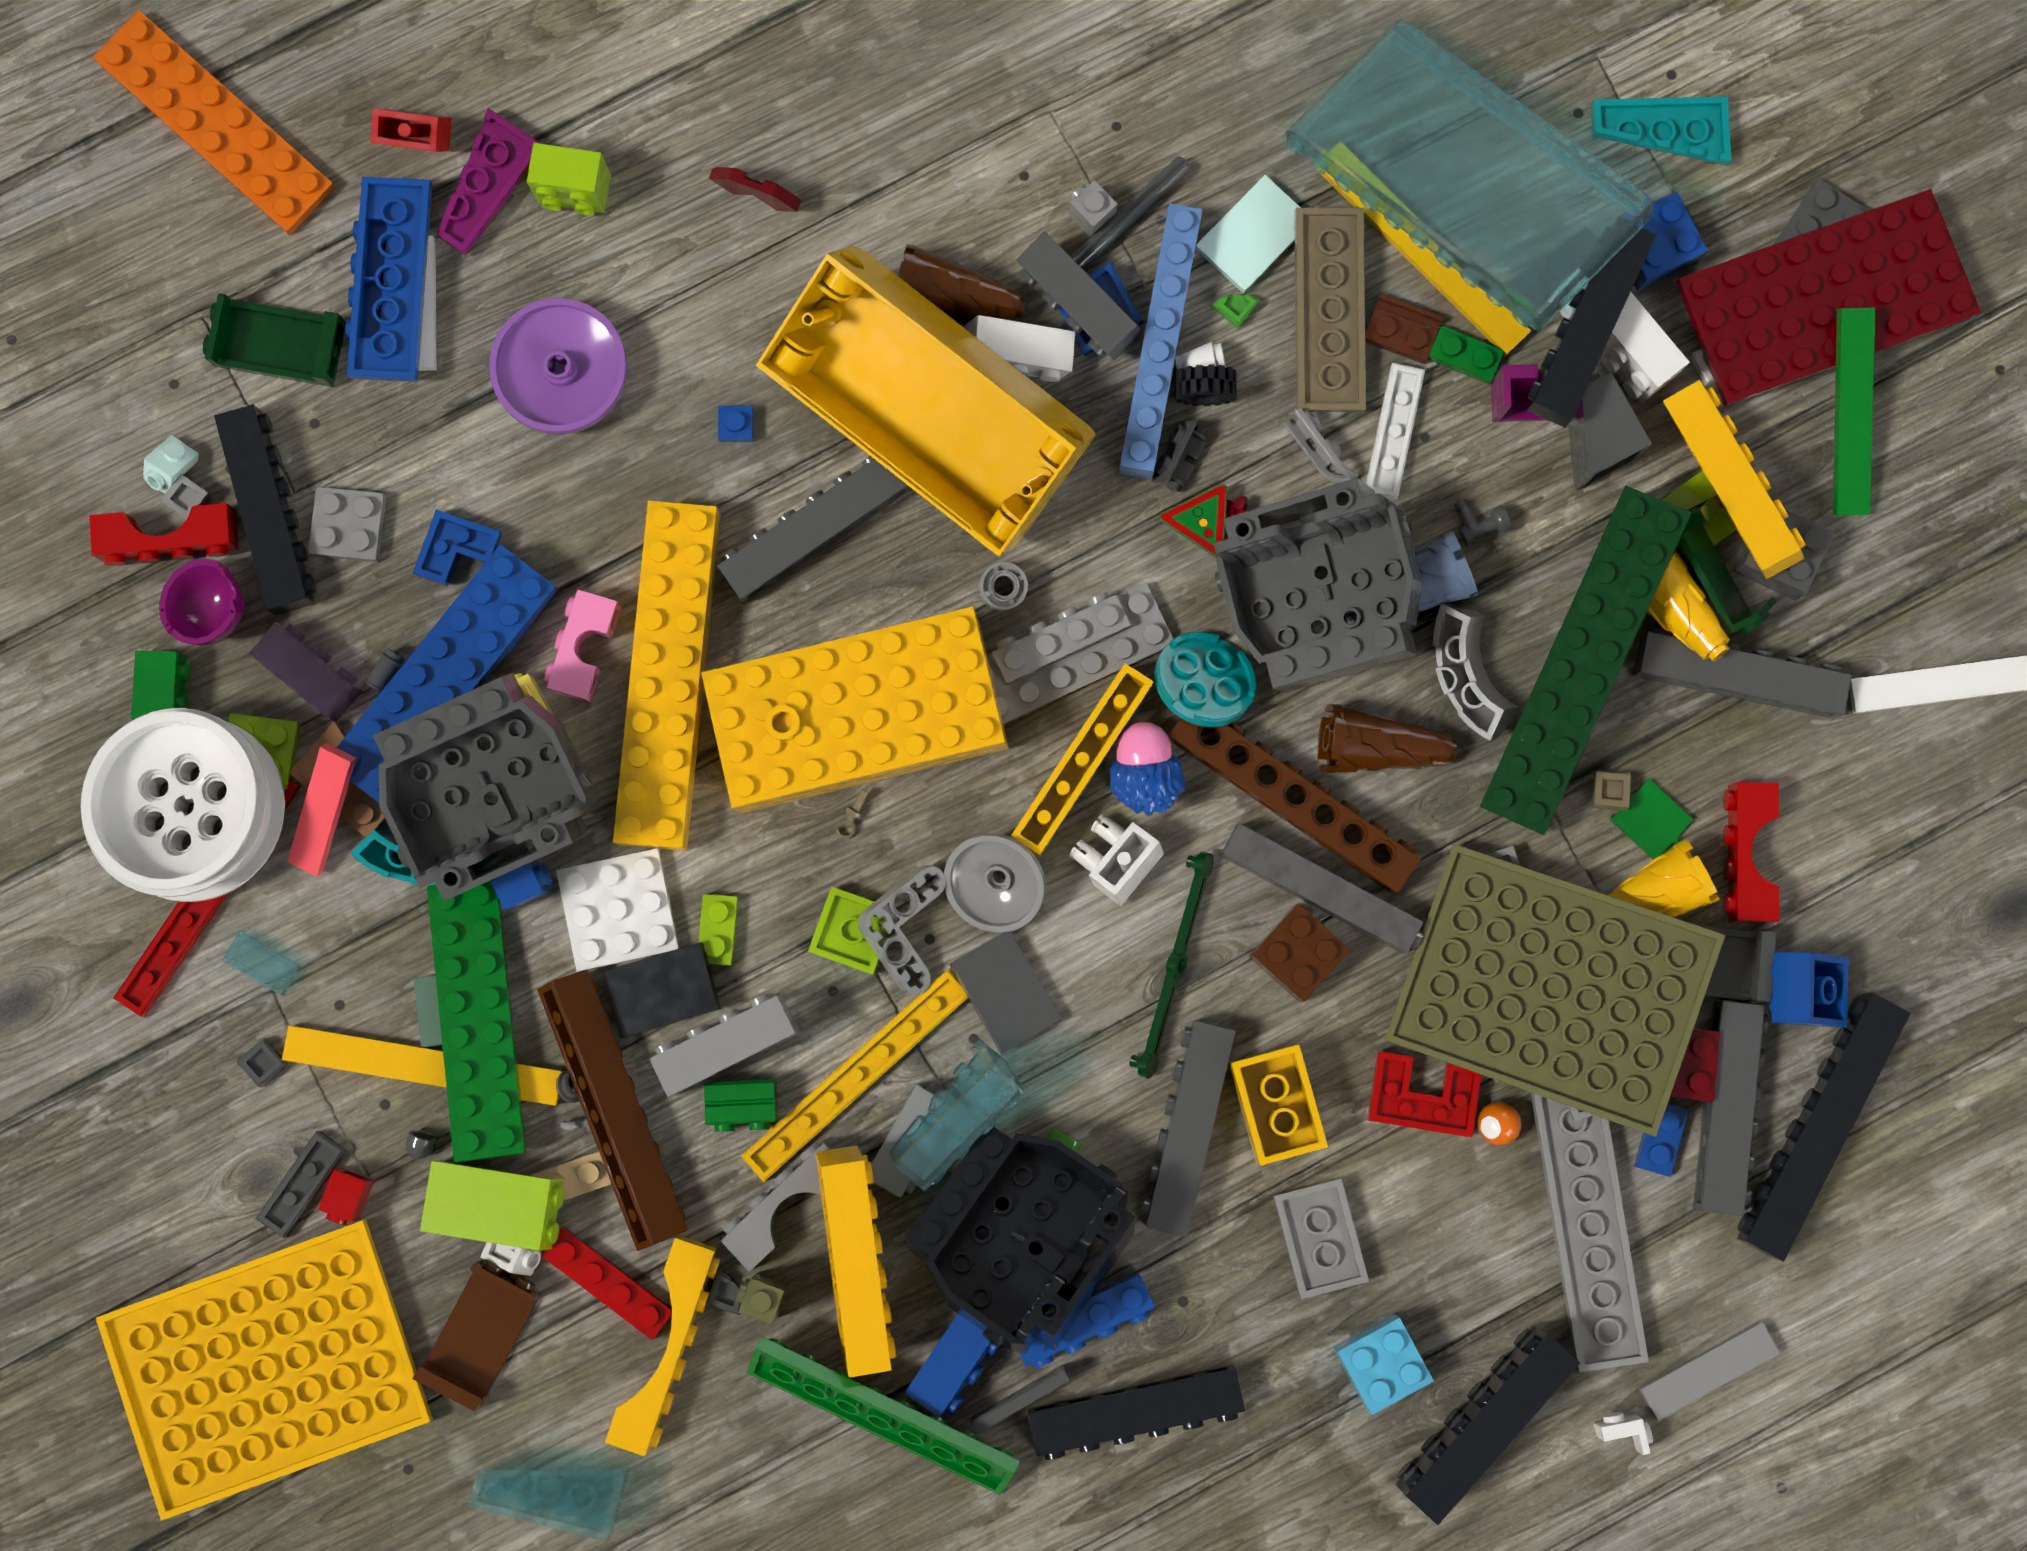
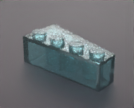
[889,1038,1024,1191]
[468,1468,630,1541]

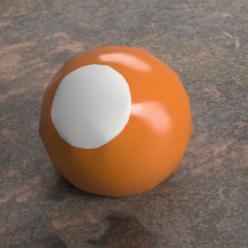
[1477,1101,1522,1146]

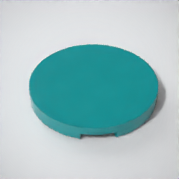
[1154,631,1257,727]

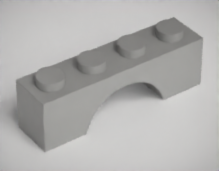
[721,1142,832,1272]

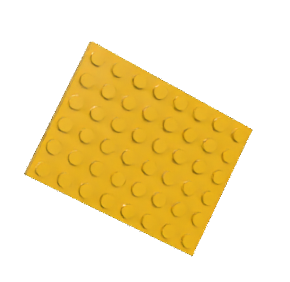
[96,1219,433,1521]

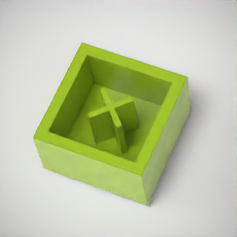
[527,143,611,216]

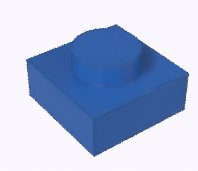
[718,406,753,442]

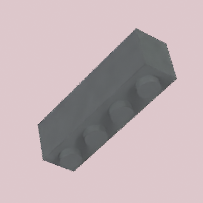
[1016,231,1143,360]

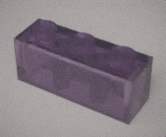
[249,622,362,722]

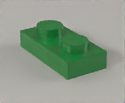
[1428,325,1504,385]

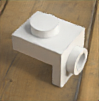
[1594,1412,1653,1455]

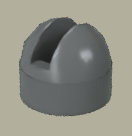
[406,1130,437,1159]

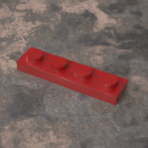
[541,1226,672,1340]

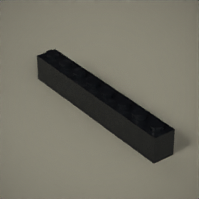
[1737,993,1911,1262]

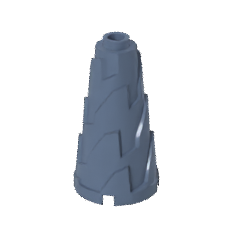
[1347,531,1478,622]

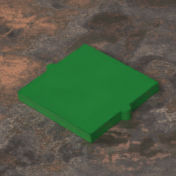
[1610,779,1694,860]

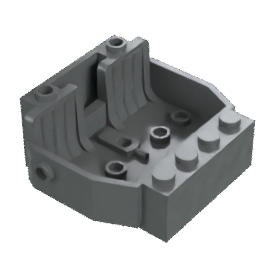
[1214,478,1423,692]
[373,672,595,901]

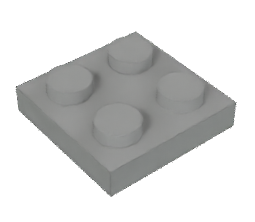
[308,487,387,562]

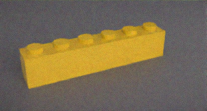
[1663,380,1806,580]
[1010,663,1154,858]

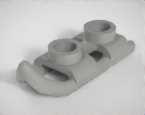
[1283,407,1358,483]

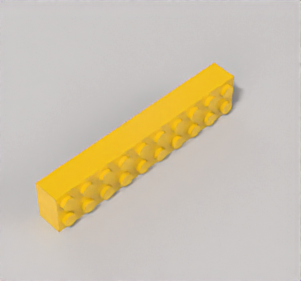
[613,501,721,851]

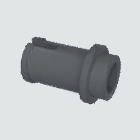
[364,648,405,693]

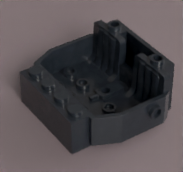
[906,1123,1136,1353]

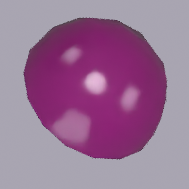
[159,558,245,646]

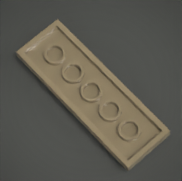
[1294,207,1366,412]

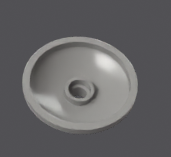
[944,833,1046,933]

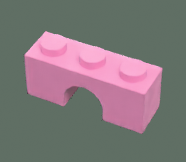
[544,589,622,703]

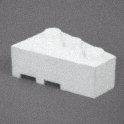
[964,315,1075,382]

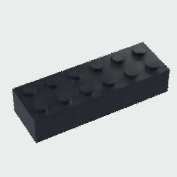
[1395,1326,1580,1525]

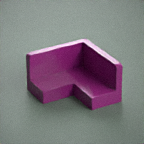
[1491,364,1549,422]

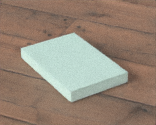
[1195,175,1301,294]

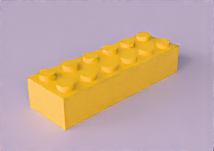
[815,1145,896,1378]

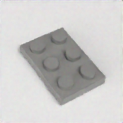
[1273,1178,1369,1299]

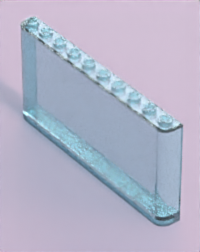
[1286,19,1654,332]

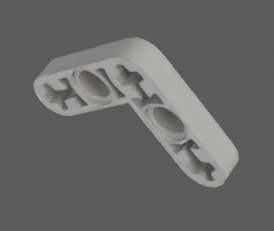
[858,865,946,995]

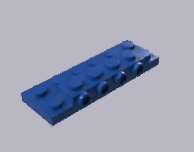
[345,177,433,382]

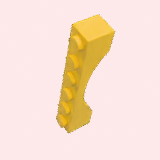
[605,1236,721,1456]

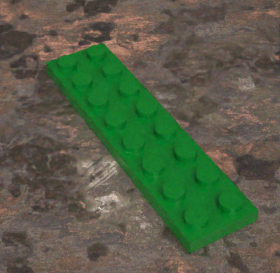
[427,881,527,1163]
[747,1336,1020,1495]

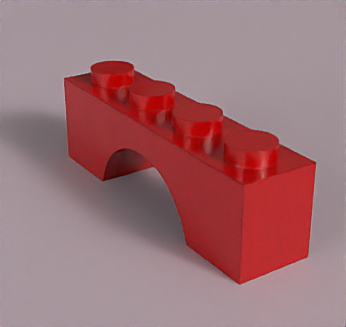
[89,503,239,566]
[1723,782,1780,923]

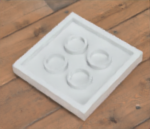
[556,848,680,972]

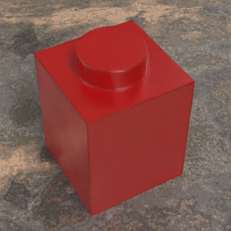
[318,1168,374,1225]

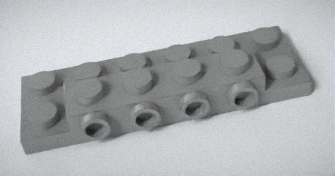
[987,583,1173,725]

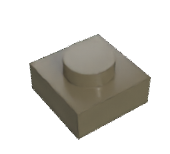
[1592,771,1631,811]

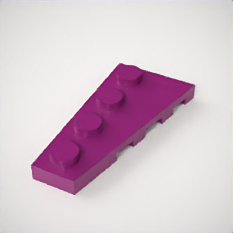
[436,108,541,256]

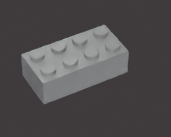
[649,992,801,1097]

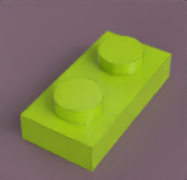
[698,894,739,966]

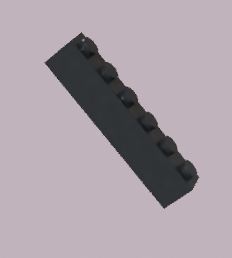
[1527,217,1657,428]
[214,404,317,615]
[1028,1365,1245,1460]

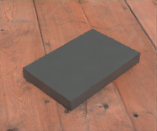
[949,931,1062,1055]

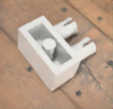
[1069,813,1164,906]

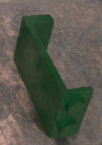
[1679,495,1776,634]

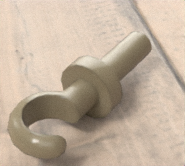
[836,789,869,839]

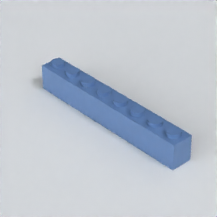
[1118,203,1202,481]

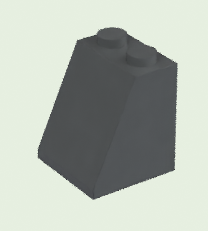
[1568,372,1652,490]

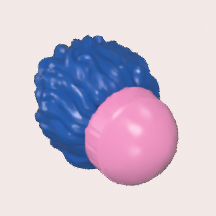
[1109,722,1185,816]

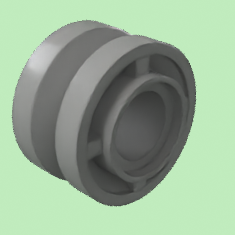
[979,562,1028,611]

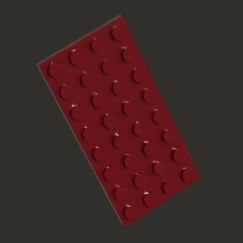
[1675,189,1981,407]

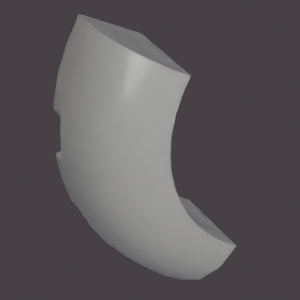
[1433,603,1518,741]

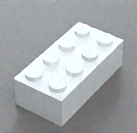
[1556,271,1690,404]

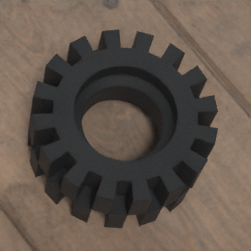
[1175,364,1237,406]

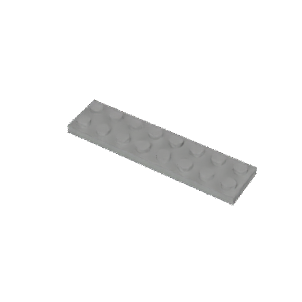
[1531,1093,1649,1373]

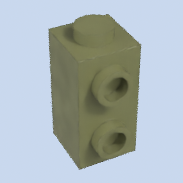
[736,1272,790,1325]

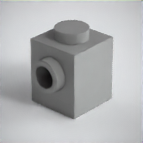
[1069,180,1118,238]

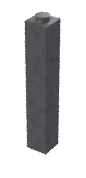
[1220,823,1424,954]

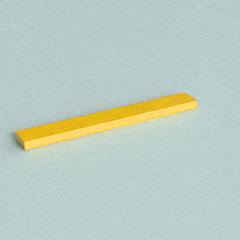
[1316,143,1531,357]
[741,969,968,1182]
[282,1026,562,1106]

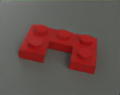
[1367,1051,1482,1138]

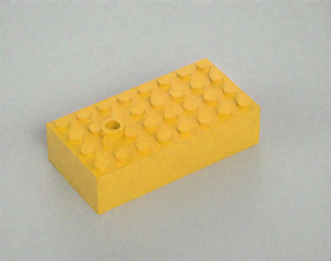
[701,606,1009,813]

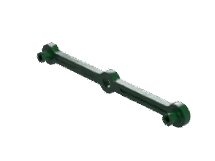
[1129,852,1214,1079]

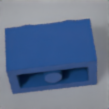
[490,860,554,910]

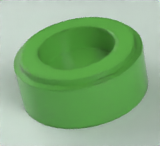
[1047,1127,1083,1154]

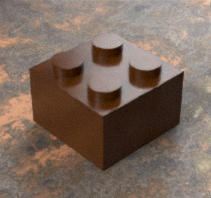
[1248,903,1350,1003]

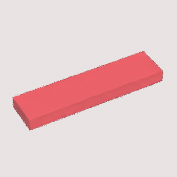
[287,743,357,877]

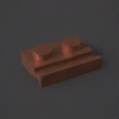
[1365,293,1444,365]

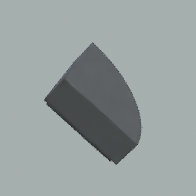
[706,1270,741,1315]

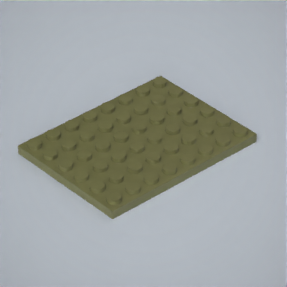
[1385,844,1725,1137]

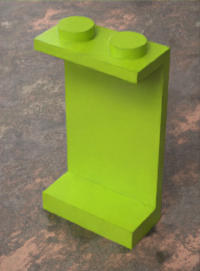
[420,1160,565,1251]

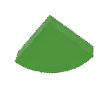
[1212,294,1260,329]

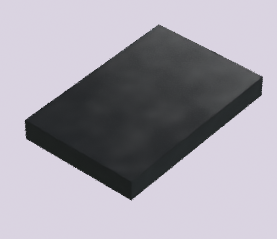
[603,942,721,1038]

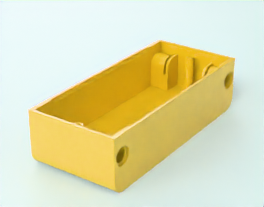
[755,246,1096,557]

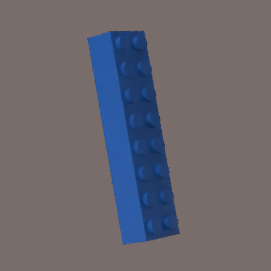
[336,544,559,803]

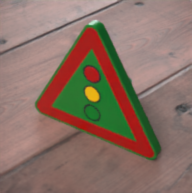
[1159,484,1227,558]

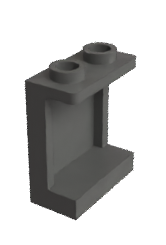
[1692,923,1777,1003]

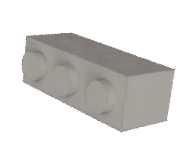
[871,1084,956,1198]

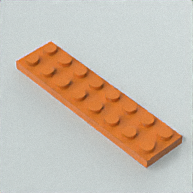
[92,10,336,235]

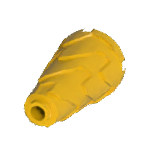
[1648,551,1729,661]
[1608,839,1719,917]

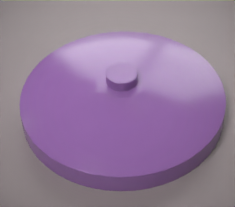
[489,298,628,435]

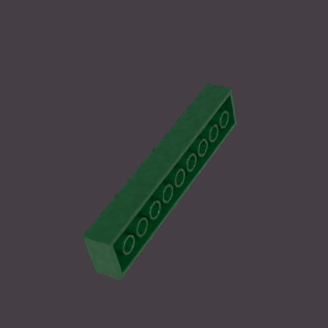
[1480,485,1692,835]

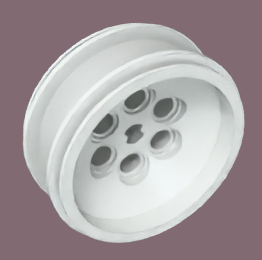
[81,708,285,902]

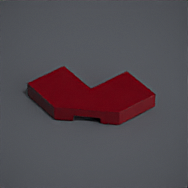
[709,167,802,212]

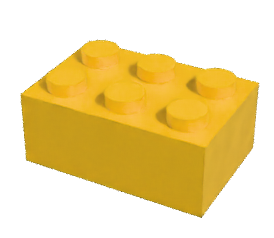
[1228,1044,1328,1166]

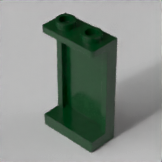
[203,293,346,387]

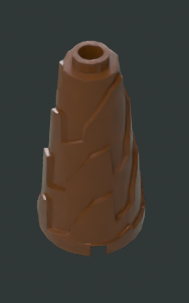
[898,244,1026,321]
[1318,704,1457,774]

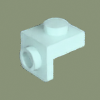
[143,435,199,494]

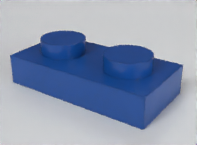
[1634,1104,1689,1177]

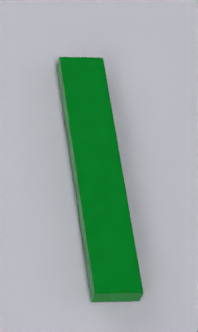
[1833,308,1875,516]

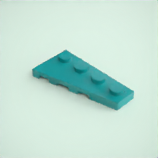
[1591,96,1731,166]

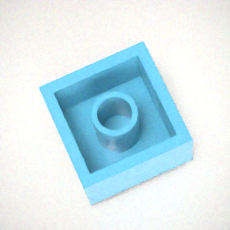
[1333,1313,1434,1415]

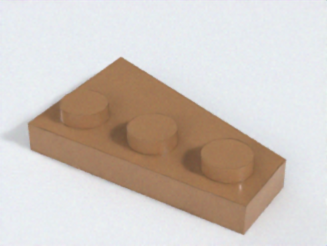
[289,721,386,838]

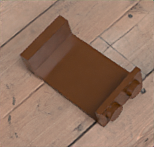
[412,1260,541,1412]

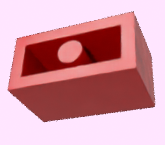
[370,108,452,152]

